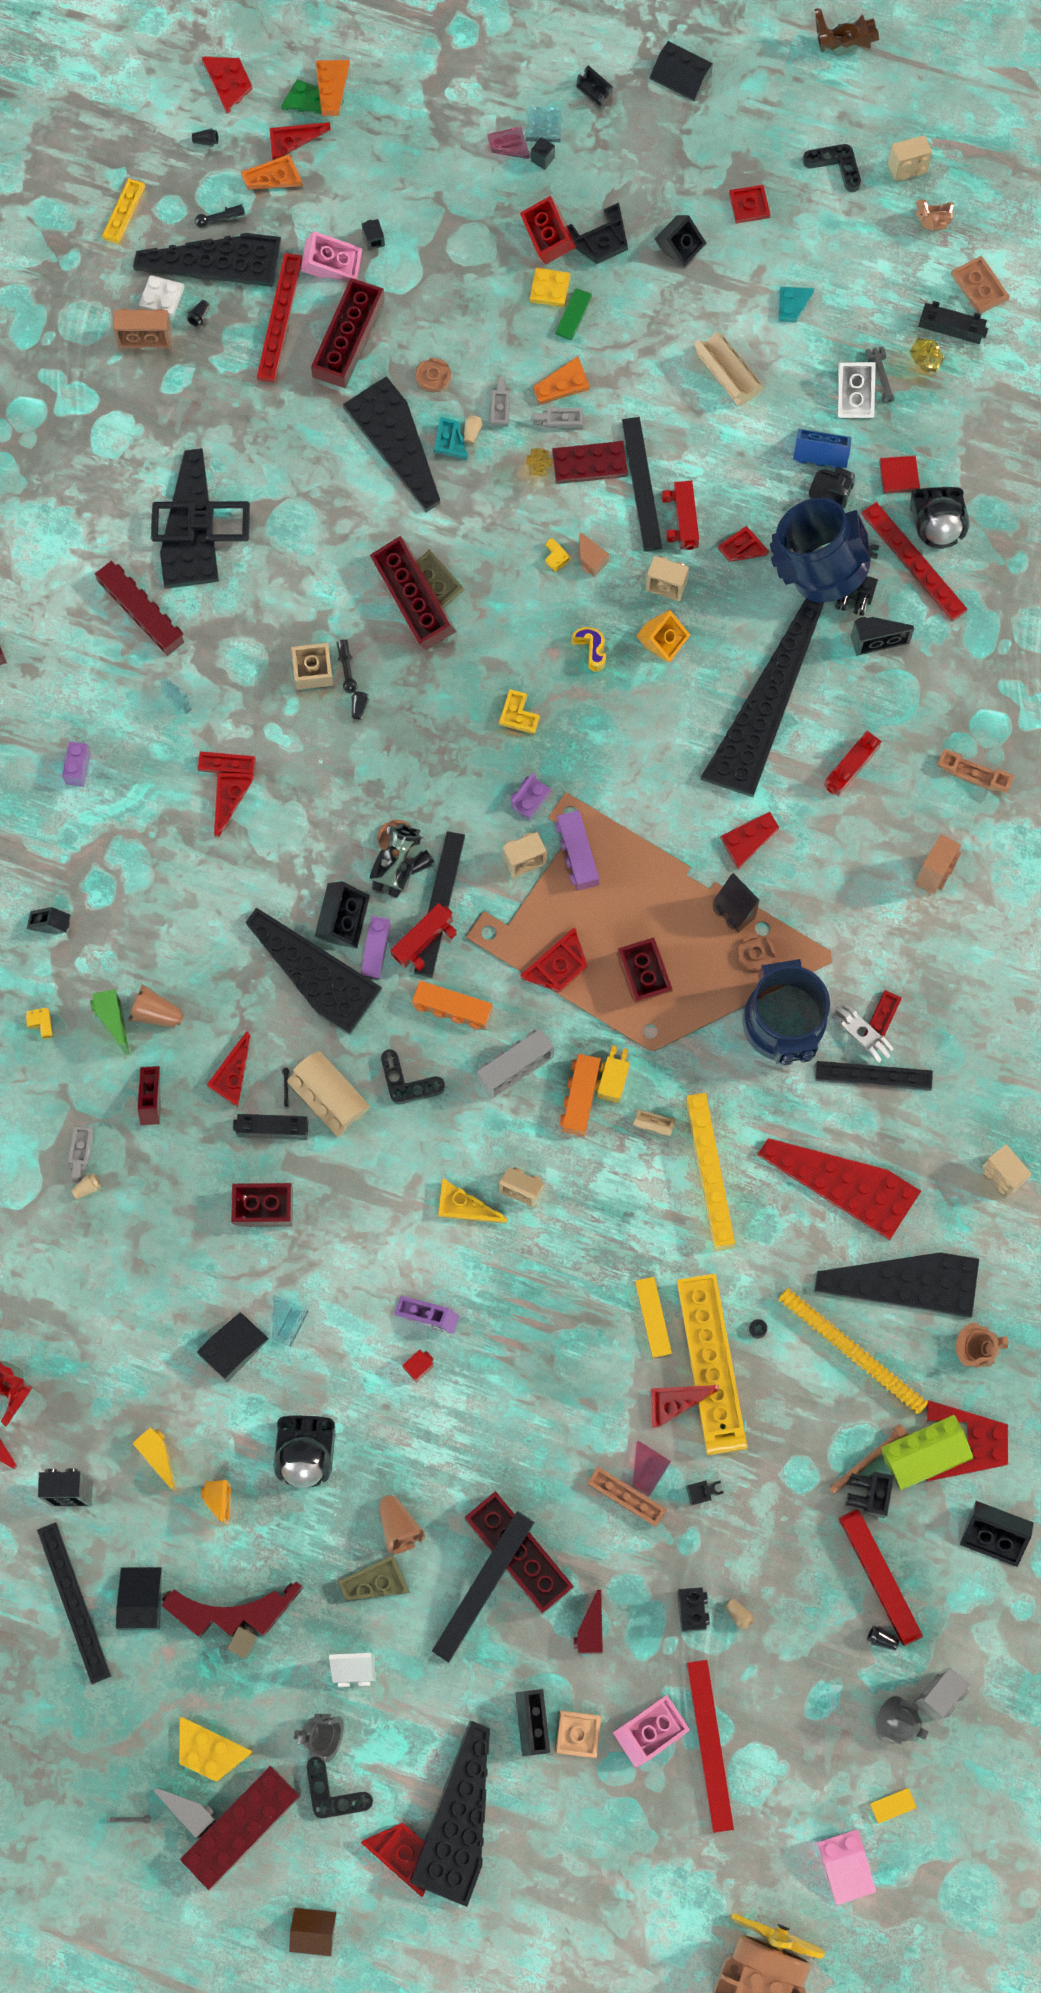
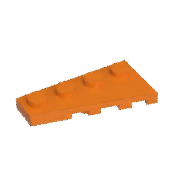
[315,60,350,116]

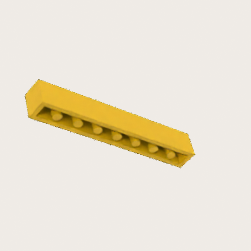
[686,1092,735,1252]

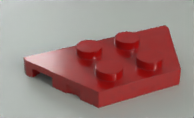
[202,56,253,114]
[520,928,587,992]
[361,1822,425,1897]

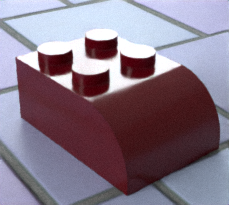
[617,937,673,1003]
[231,1183,293,1227]

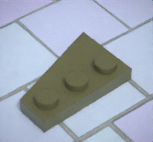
[417,549,465,608]
[337,1555,410,1601]

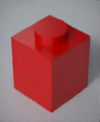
[402,1349,434,1383]

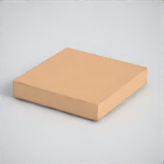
[555,1710,601,1758]

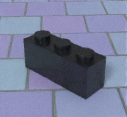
[515,1689,550,1756]

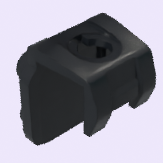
[808,468,856,509]

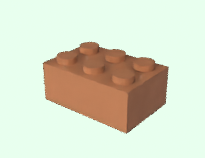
[113,309,172,348]
[915,834,961,895]

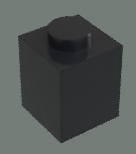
[531,137,555,170]
[361,219,385,251]

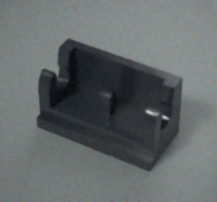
[576,65,613,108]

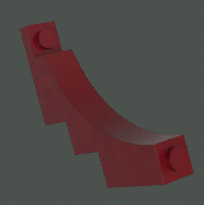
[161,1581,303,1638]

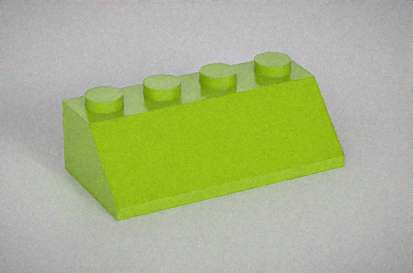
[881,1415,973,1491]

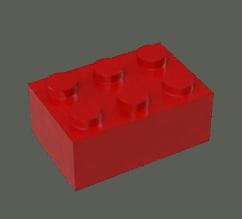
[520,196,576,265]

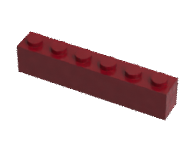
[95,560,184,656]

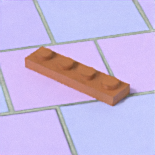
[587,1466,667,1527]

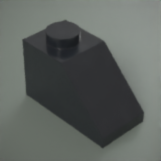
[26,907,71,934]

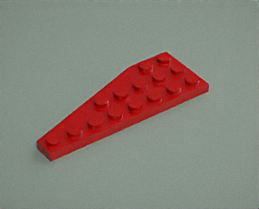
[757,1138,921,1241]

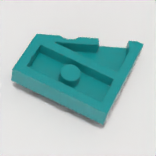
[779,287,814,322]
[433,417,468,460]

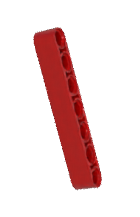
[839,1509,923,1647]

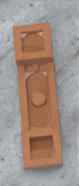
[937,749,1015,793]

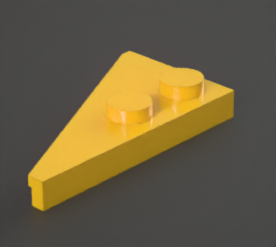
[438,1179,507,1224]

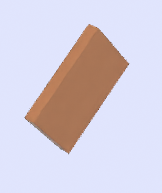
[951,256,1010,314]

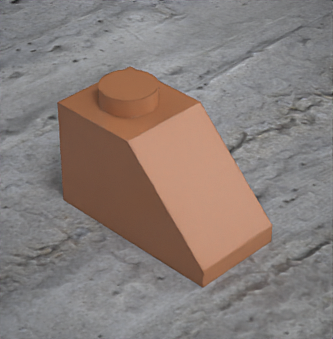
[579,532,609,577]

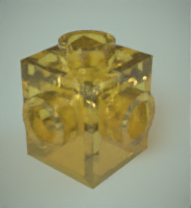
[526,448,552,477]

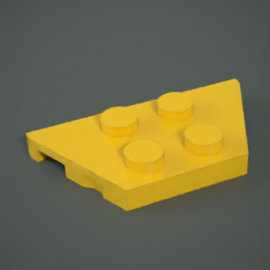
[179,1717,253,1782]

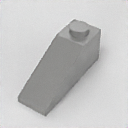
[154,1788,217,1838]

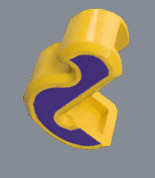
[571,627,606,672]

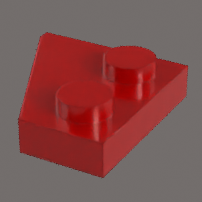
[718,526,769,562]

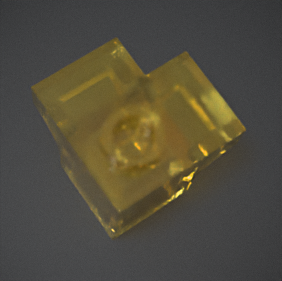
[909,338,945,373]

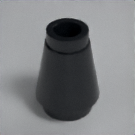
[192,128,219,146]
[187,300,210,327]
[351,691,370,720]
[406,849,435,875]
[867,1626,900,1651]

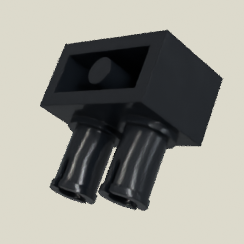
[835,576,878,616]
[846,1472,894,1518]
[677,1587,710,1632]

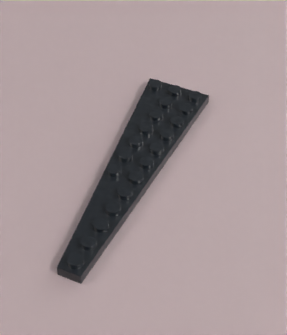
[700,599,825,797]

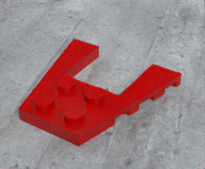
[926,1400,1008,1482]

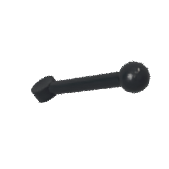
[282,1068,289,1107]

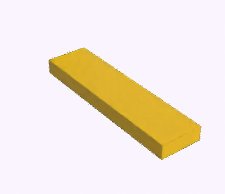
[102,178,145,244]
[635,1277,672,1359]

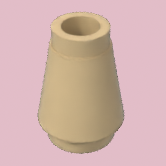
[464,415,483,444]
[71,1173,102,1199]
[725,1599,755,1630]

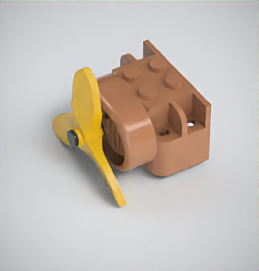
[712,1913,826,1993]

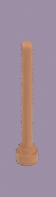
[830,1424,909,1493]

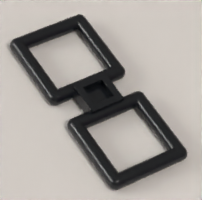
[151,501,250,542]

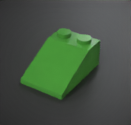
[90,989,130,1055]

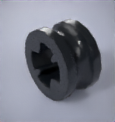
[749,1319,767,1338]

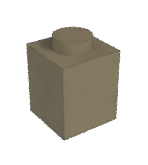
[227,1625,259,1660]

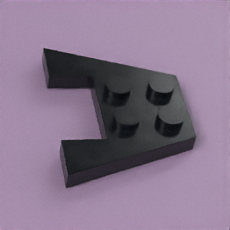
[567,202,628,264]

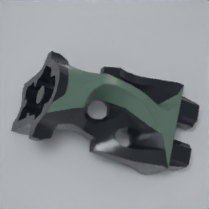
[369,823,423,898]

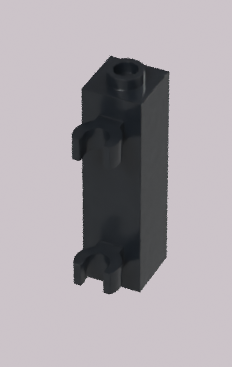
[918,301,988,344]
[233,1114,309,1140]

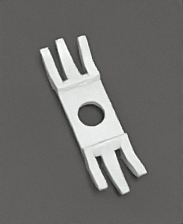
[831,1005,894,1063]

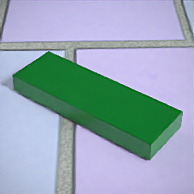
[556,288,592,341]

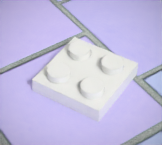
[139,275,184,317]

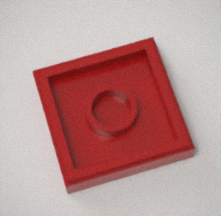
[729,185,771,224]
[879,455,920,494]

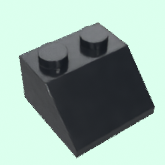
[654,215,707,267]

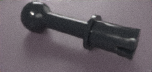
[195,204,245,228]
[336,640,358,693]

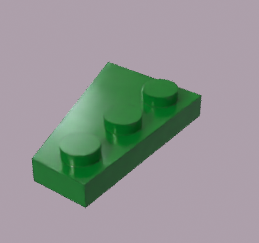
[281,79,344,114]

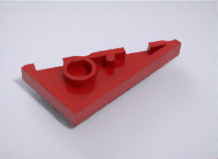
[214,773,254,837]

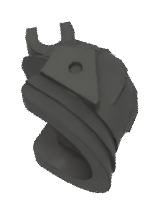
[876,1696,929,1746]
[293,1714,344,1762]

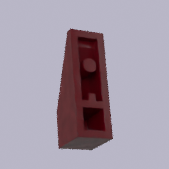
[137,1066,161,1125]
[573,1590,603,1654]

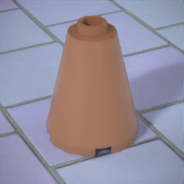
[128,984,184,1028]
[378,1495,426,1554]

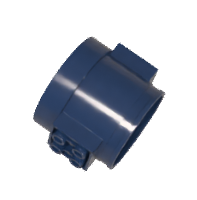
[770,498,871,602]
[743,959,830,1066]

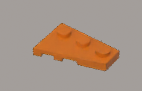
[241,154,303,190]
[533,356,590,405]

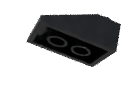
[851,617,914,656]
[713,873,760,933]
[197,1312,269,1383]
[116,1567,162,1630]

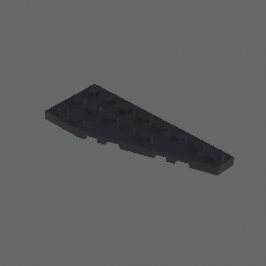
[246,907,382,1035]
[814,1252,979,1318]

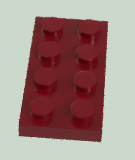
[552,441,628,484]

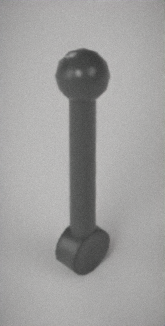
[107,1815,151,1824]

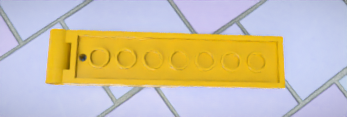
[677,1273,747,1456]

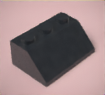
[650,41,713,101]
[315,881,370,948]
[960,1501,1034,1567]

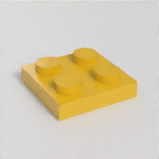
[530,268,571,307]

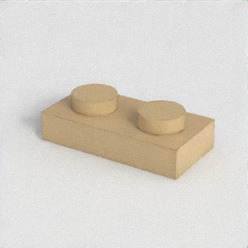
[633,1109,675,1136]

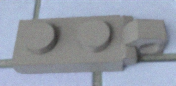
[490,378,510,427]
[533,408,583,428]
[68,1126,94,1181]

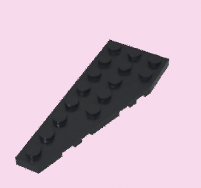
[133,233,281,287]
[343,376,441,512]
[160,448,219,589]
[409,1721,490,1907]

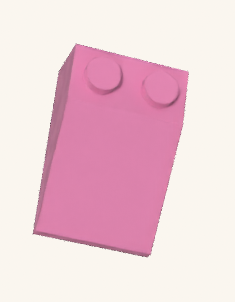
[301,231,362,281]
[612,1695,690,1768]
[815,1829,876,1905]

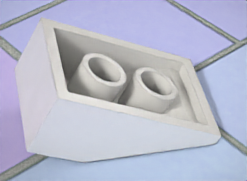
[838,362,875,418]
[329,1653,375,1687]

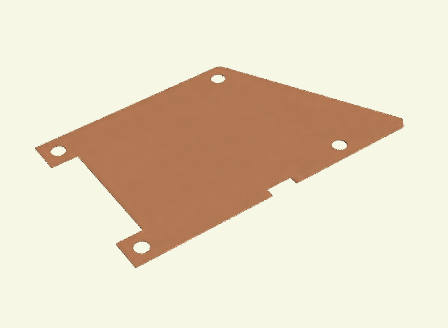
[466,792,832,1051]

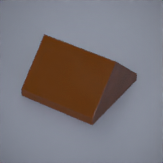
[289,1907,337,1956]

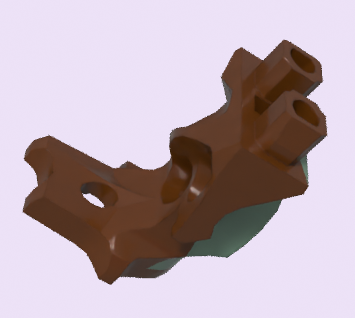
[814,8,879,55]

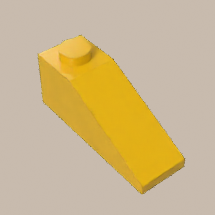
[133,1427,176,1491]

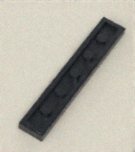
[815,1061,933,1091]

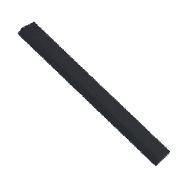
[622,417,662,551]
[414,831,465,977]
[432,1511,535,1663]
[37,1522,112,1685]

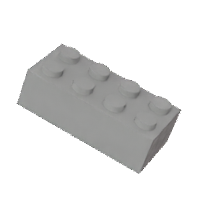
[477,1029,554,1100]
[913,1668,970,1720]

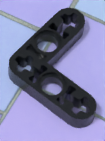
[803,144,861,192]
[381,1049,445,1105]
[307,1757,373,1818]

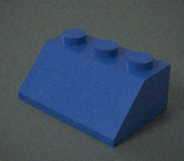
[793,428,852,469]

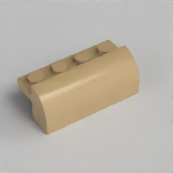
[694,332,765,405]
[287,1051,371,1137]

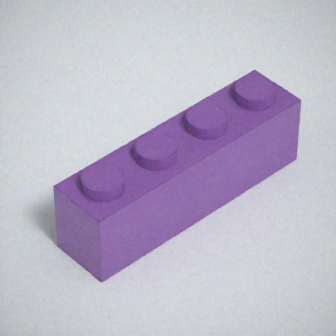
[555,810,599,891]

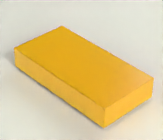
[869,1788,917,1824]

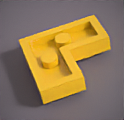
[499,689,540,734]

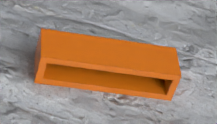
[412,981,493,1030]
[559,1054,601,1137]

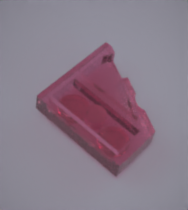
[487,126,530,159]
[632,1441,671,1497]

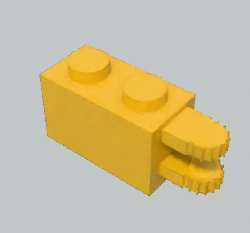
[595,1045,630,1103]

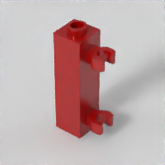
[662,480,699,550]
[824,731,882,797]
[390,903,457,971]

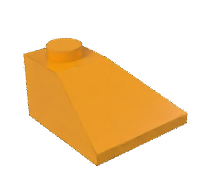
[636,610,690,663]
[201,1480,232,1526]

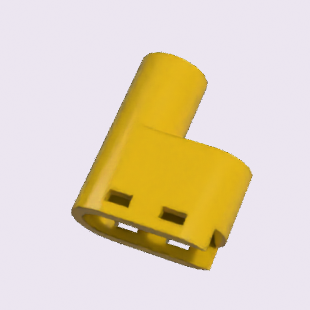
[545,538,571,572]
[26,1008,53,1039]

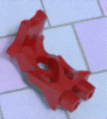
[0,1361,33,1427]

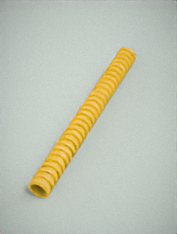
[778,1288,928,1415]

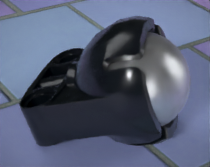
[910,487,970,549]
[273,1415,336,1488]

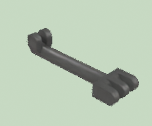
[866,346,894,403]

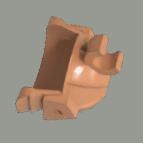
[915,199,954,231]
[956,1323,1009,1368]

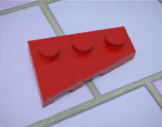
[720,812,779,870]

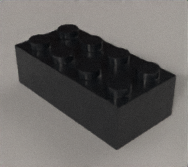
[38,1468,93,1507]

